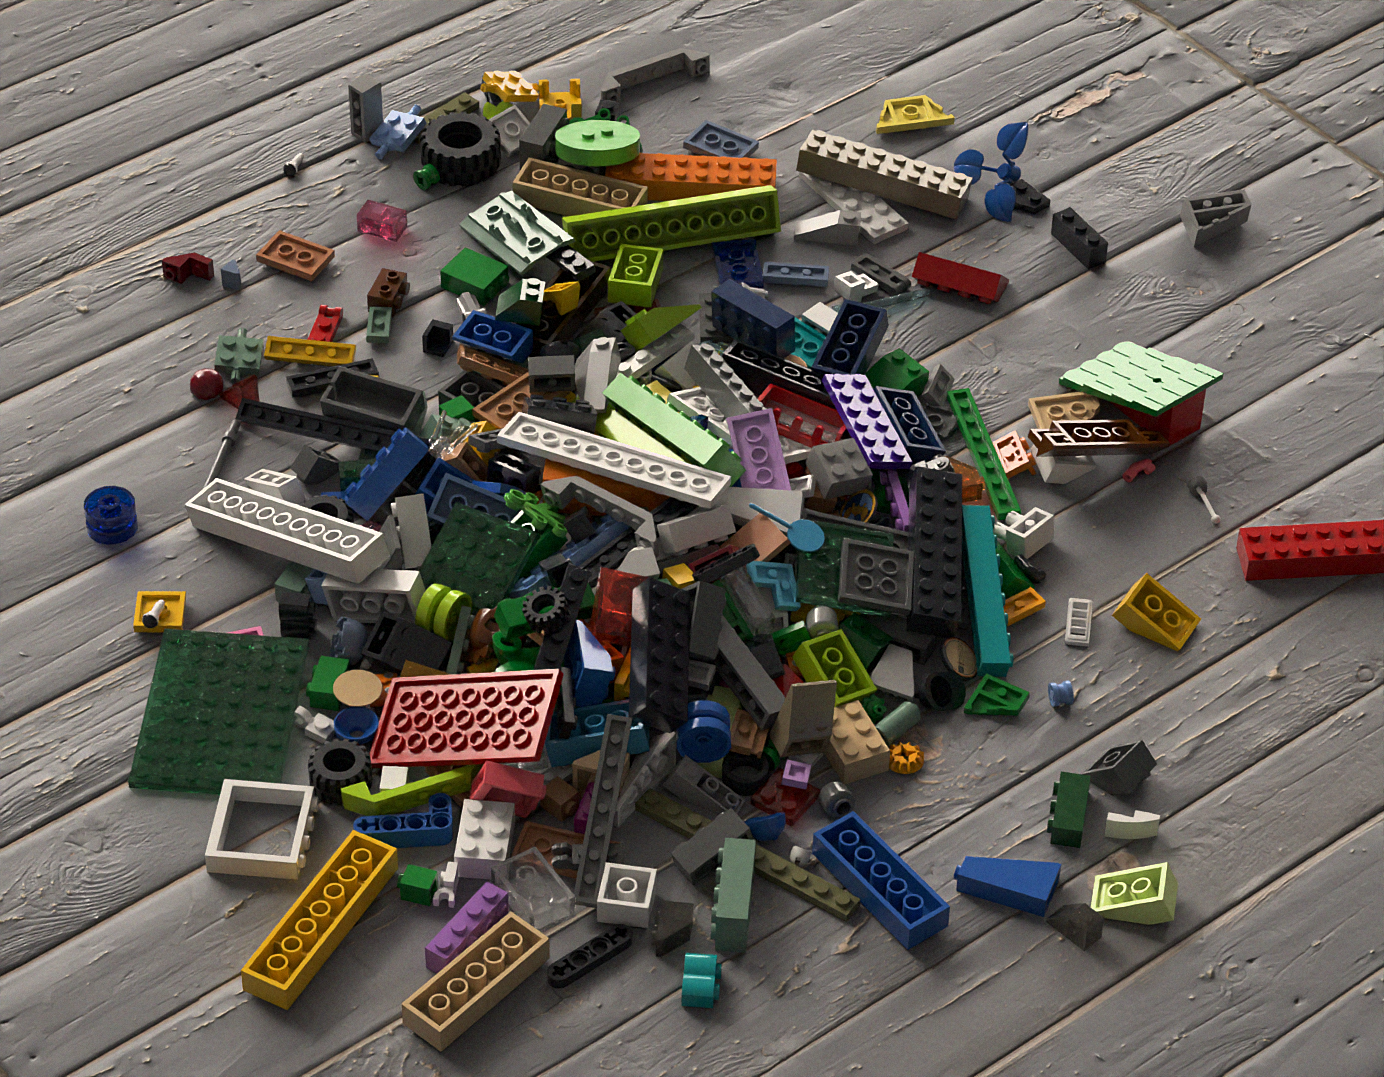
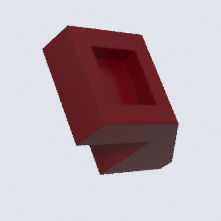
[162,252,214,284]

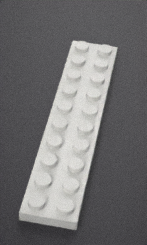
[497,412,731,509]

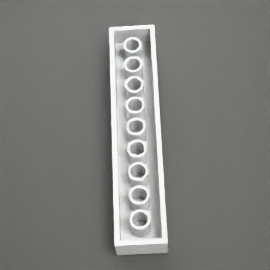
[185,478,390,584]

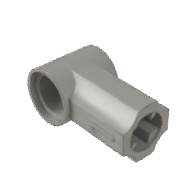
[456,292,487,322]

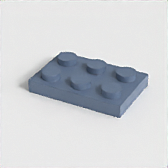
[683,120,759,158]

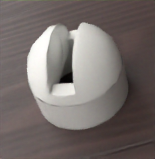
[790,846,812,867]

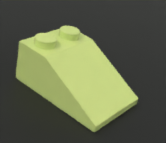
[1090,862,1178,925]

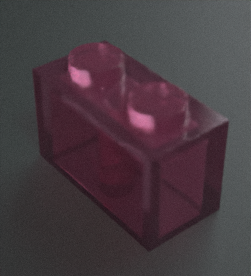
[357,200,407,242]

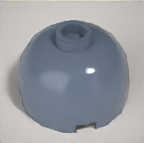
[330,616,368,666]

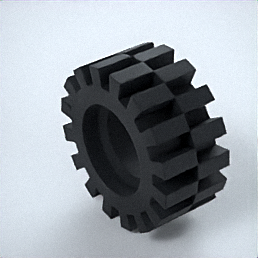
[522,586,570,634]

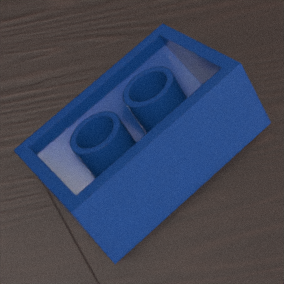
[452,310,533,363]

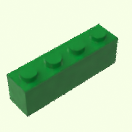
[494,583,598,640]

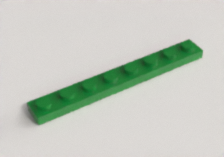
[947,388,1021,520]

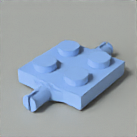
[369,104,427,160]

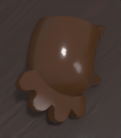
[466,606,506,665]

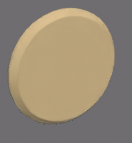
[333,670,382,707]

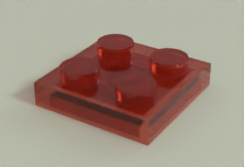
[750,768,820,827]

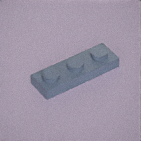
[762,262,829,287]

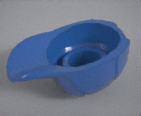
[744,812,786,841]

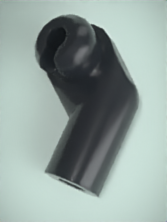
[1014,554,1046,583]

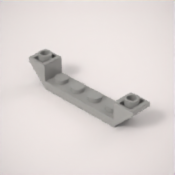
[601,48,710,103]
[541,476,659,558]

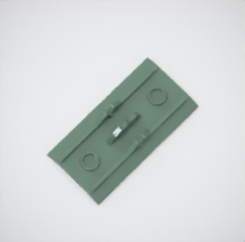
[459,191,575,276]

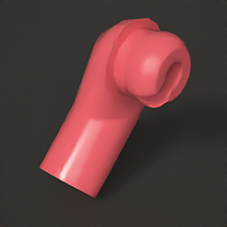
[1122,458,1156,482]

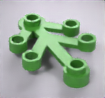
[504,489,568,538]

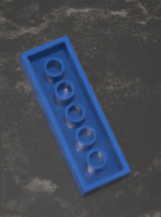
[812,811,950,950]

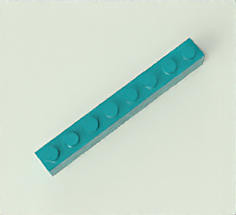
[962,505,1014,677]

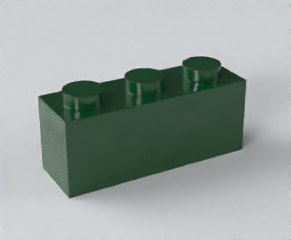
[1047,771,1091,848]

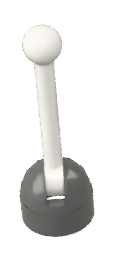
[1187,476,1220,524]

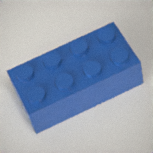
[345,427,429,521]

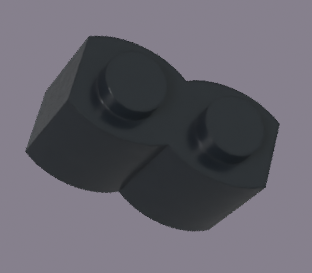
[279,592,317,640]

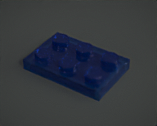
[712,239,764,288]

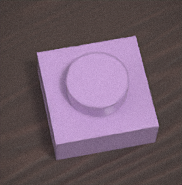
[782,760,812,789]

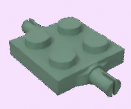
[214,328,263,385]

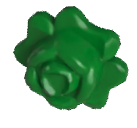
[862,694,887,724]

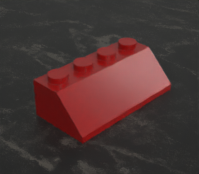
[912,252,1009,304]

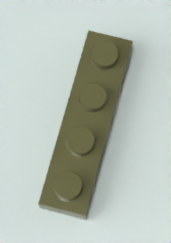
[413,93,479,144]

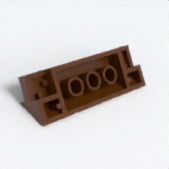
[1028,419,1170,457]

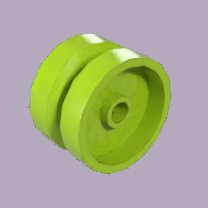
[415,583,473,643]

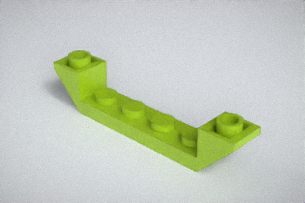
[341,764,484,816]

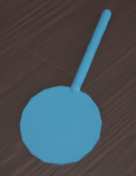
[749,503,825,552]

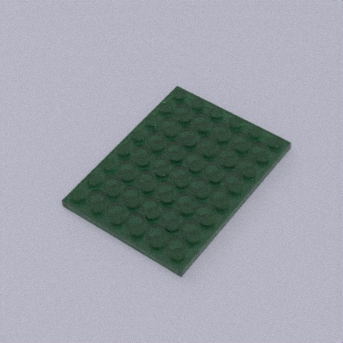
[128,628,309,795]

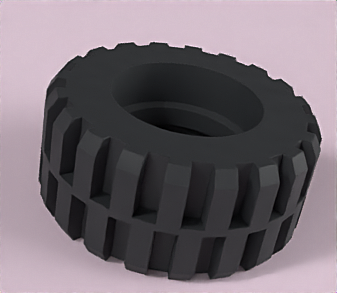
[420,112,501,187]

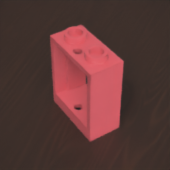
[469,760,546,818]

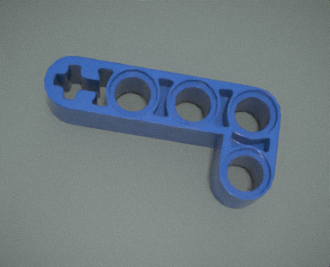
[353,793,453,848]

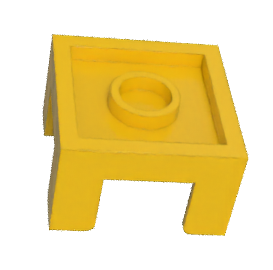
[539,79,582,121]

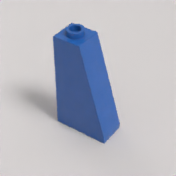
[954,856,1061,917]

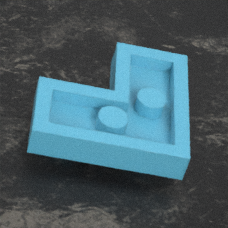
[746,561,801,611]

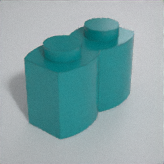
[681,953,722,1008]

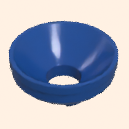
[334,707,379,745]

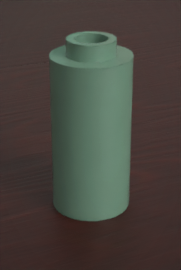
[875,701,921,747]

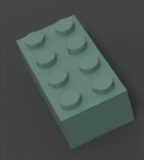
[711,838,756,953]

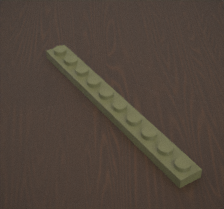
[635,788,861,922]

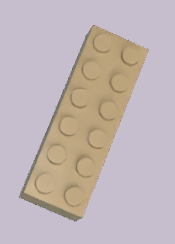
[513,157,648,216]
[401,912,550,1052]

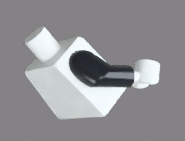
[639,341,698,392]

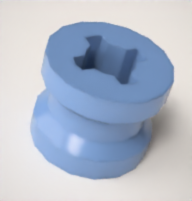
[1048,680,1074,707]

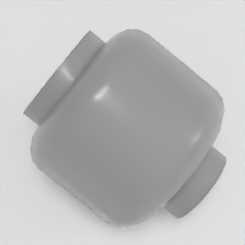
[806,605,839,639]

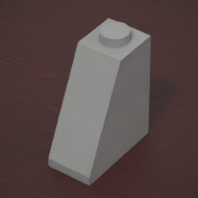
[870,644,914,709]

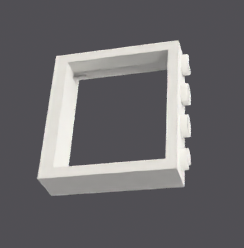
[205,779,319,880]

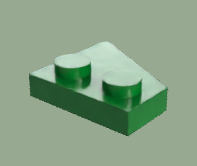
[964,673,1030,716]

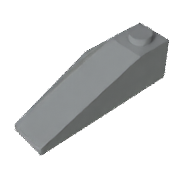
[575,337,621,413]

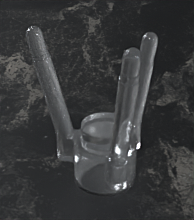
[428,410,478,459]

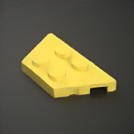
[876,95,955,134]

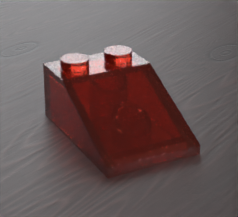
[589,567,648,647]

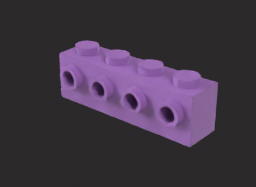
[425,882,509,974]

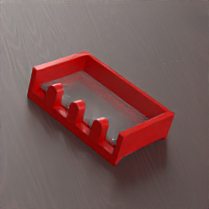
[758,384,849,448]

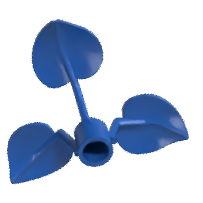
[954,122,1028,222]

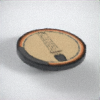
[939,636,977,681]

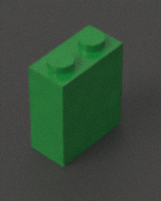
[440,247,510,306]

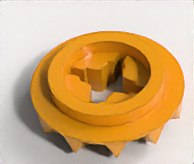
[889,741,924,774]

